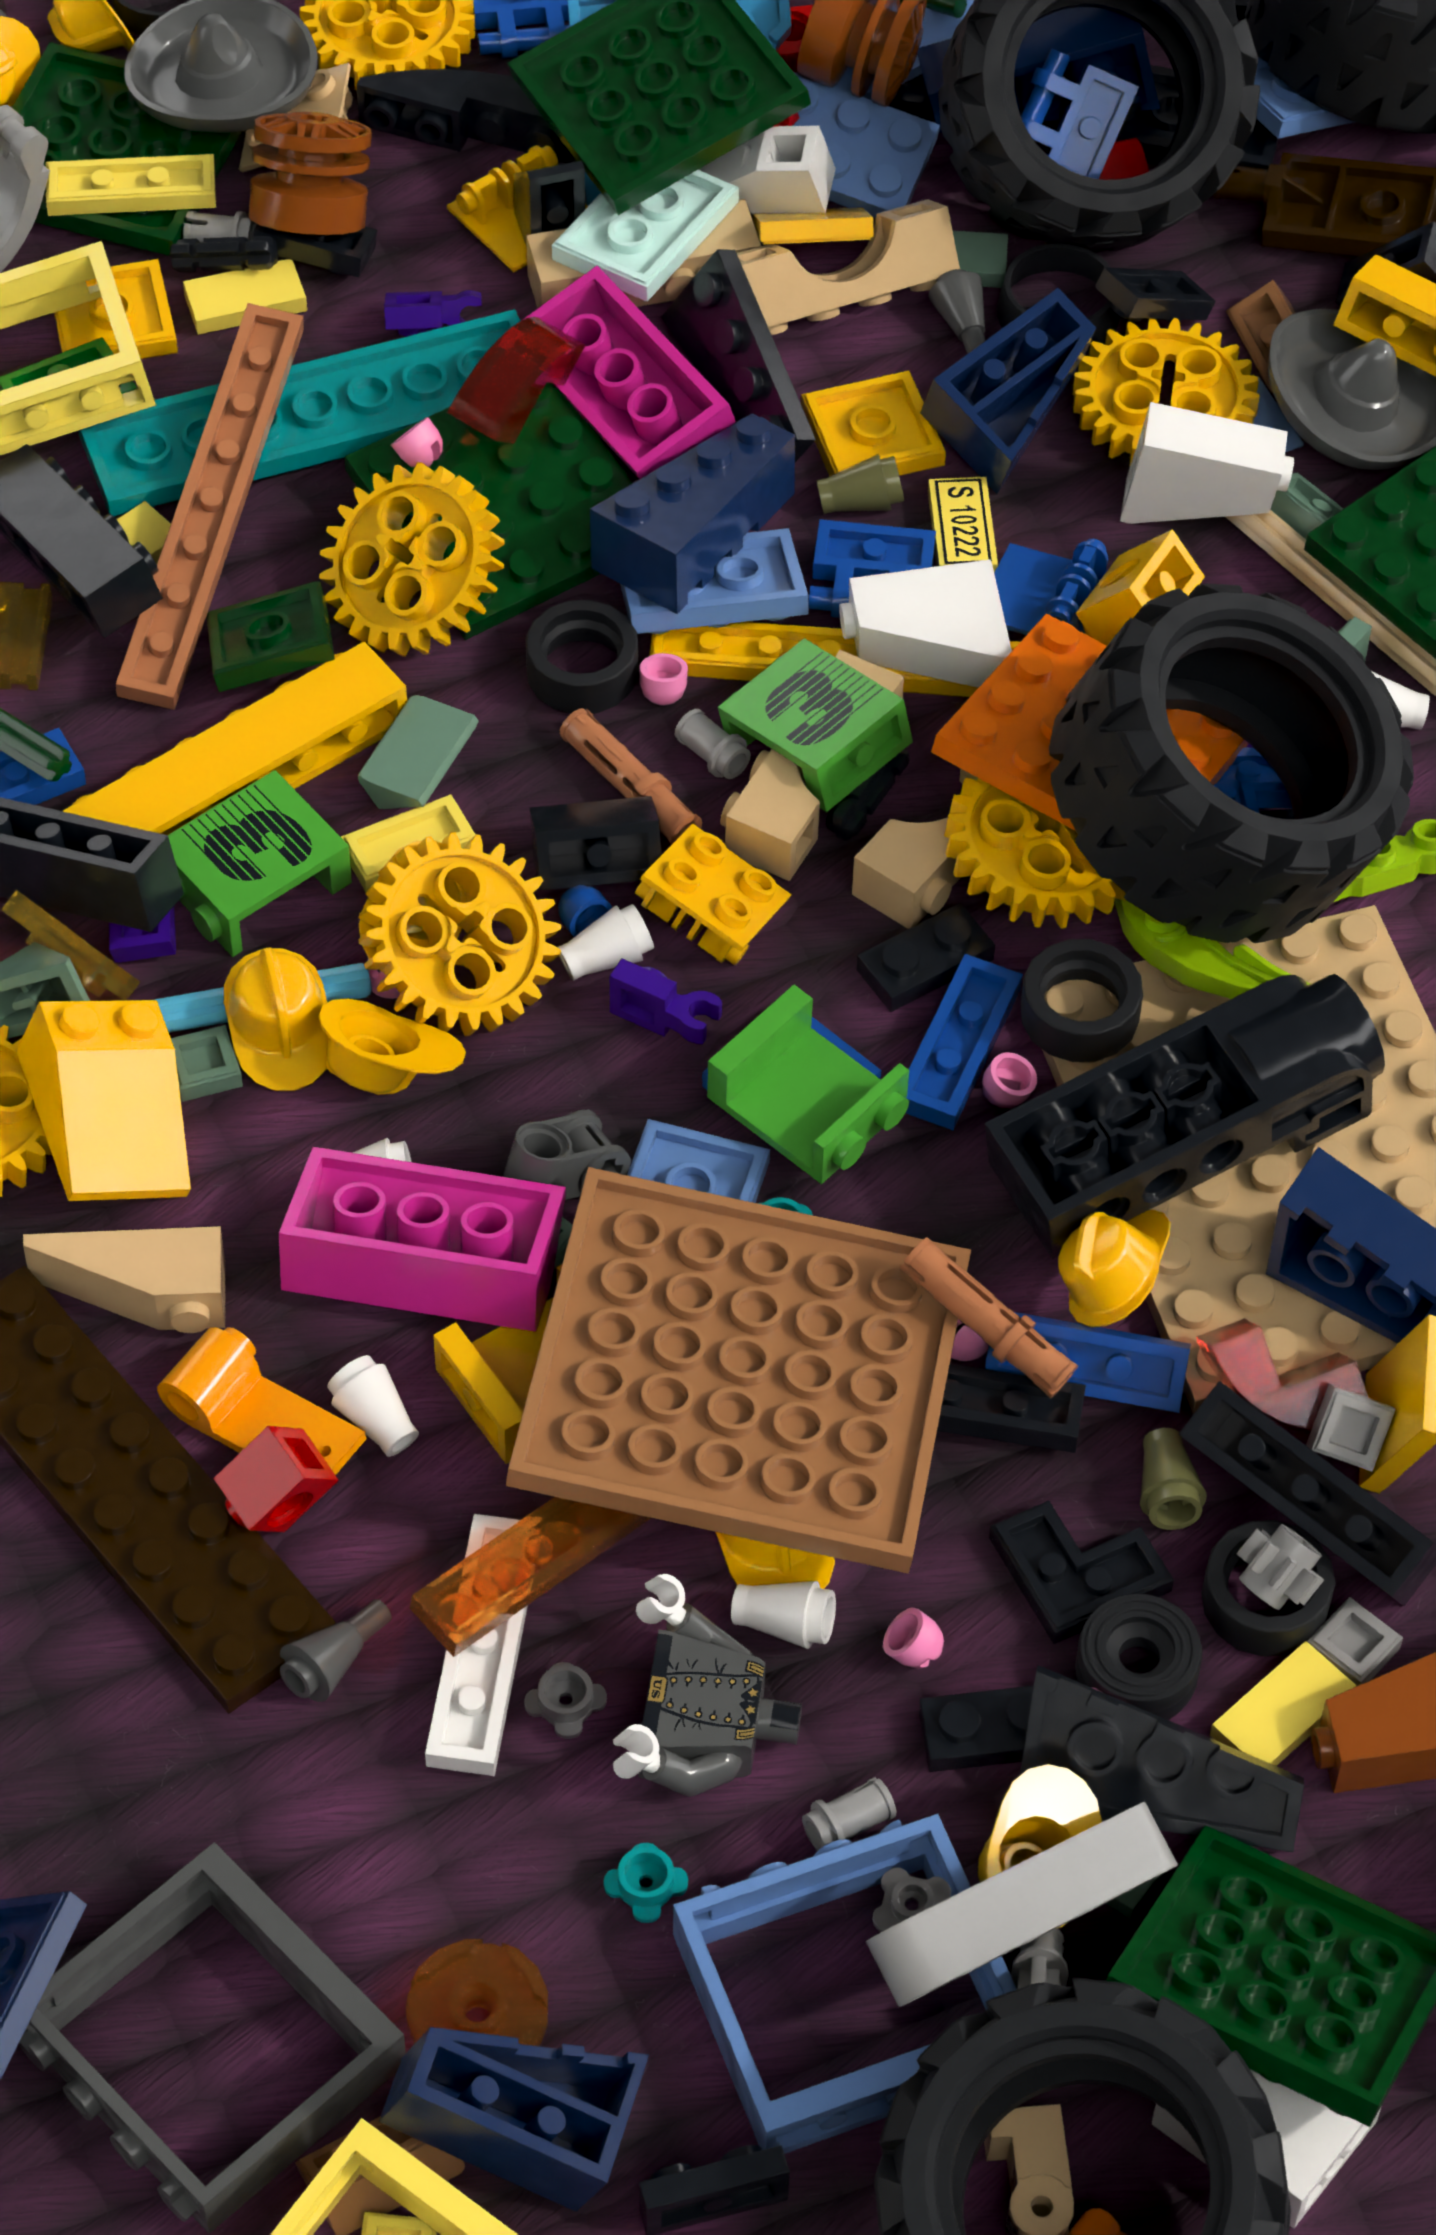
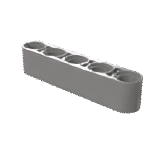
[865,1802,1178,2007]

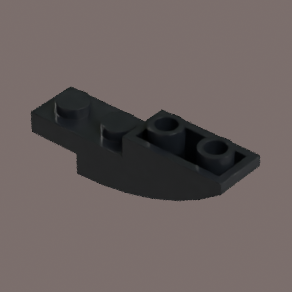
[356,69,574,163]

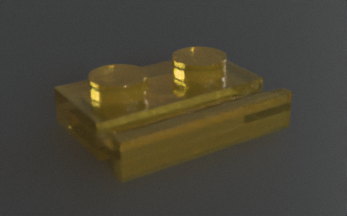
[0,582,53,690]
[1,890,140,1000]

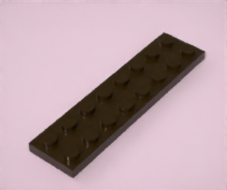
[0,1265,337,1714]

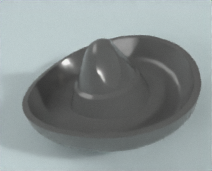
[124,0,318,133]
[1268,309,1436,470]

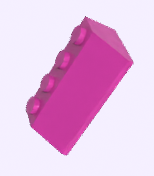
[506,265,736,479]
[279,1147,566,1332]

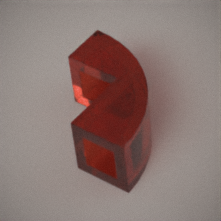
[447,317,586,444]
[1196,1318,1368,1430]

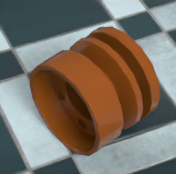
[797,0,927,107]
[249,112,372,235]

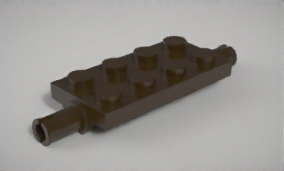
[1214,152,1436,256]

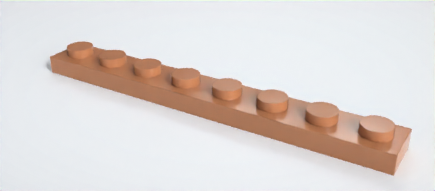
[116,303,304,710]

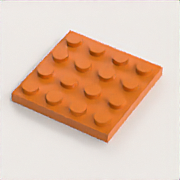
[931,613,1249,831]

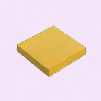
[752,207,874,244]
[54,259,178,359]
[801,370,946,476]
[1359,1314,1436,1494]

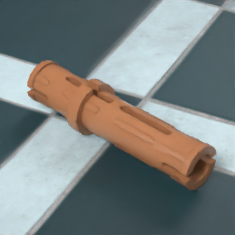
[560,708,702,845]
[899,1237,1078,1399]

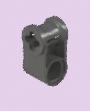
[502,1109,631,1200]

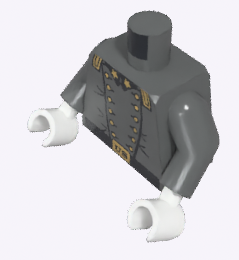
[613,1574,802,1797]

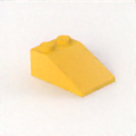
[16,1000,191,1201]

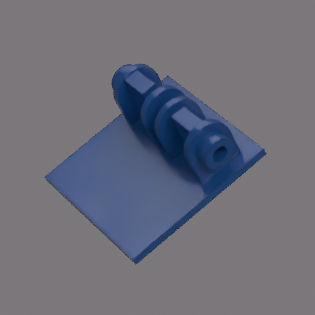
[994,539,1108,635]

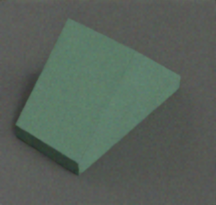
[0,942,90,1038]

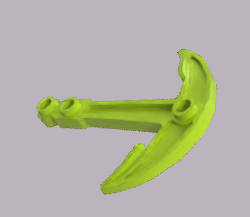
[1115,819,1436,999]

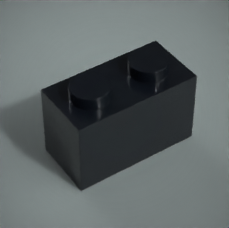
[529,796,661,890]

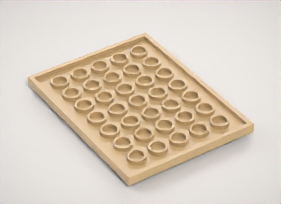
[1042,905,1436,1415]

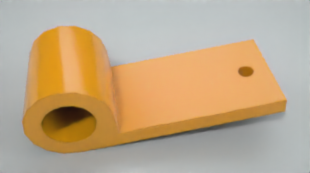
[157,1327,367,1475]

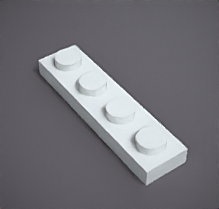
[425,1514,541,1776]

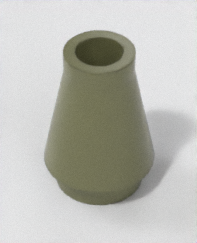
[816,454,904,514]
[1140,1428,1207,1530]

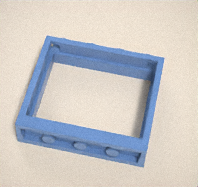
[673,1814,1017,2154]

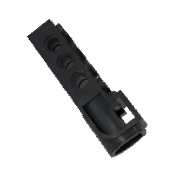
[985,974,1385,1259]

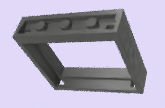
[19,1842,406,2234]

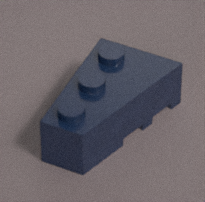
[920,288,1096,494]
[379,2027,649,2212]

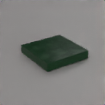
[207,581,335,692]

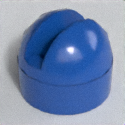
[558,885,612,937]

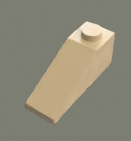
[23,1226,225,1333]

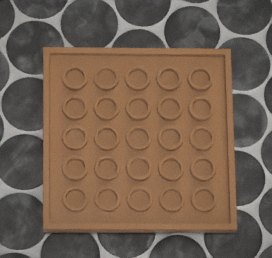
[506,1167,971,1574]

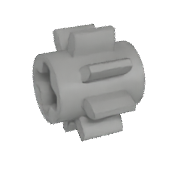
[1236,1524,1324,1610]

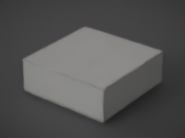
[1306,1384,1396,1472]
[1307,1597,1403,1686]

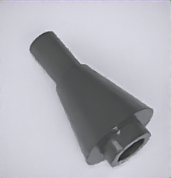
[928,269,986,354]
[280,1599,392,1702]

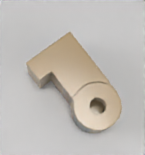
[984,2104,1074,2235]

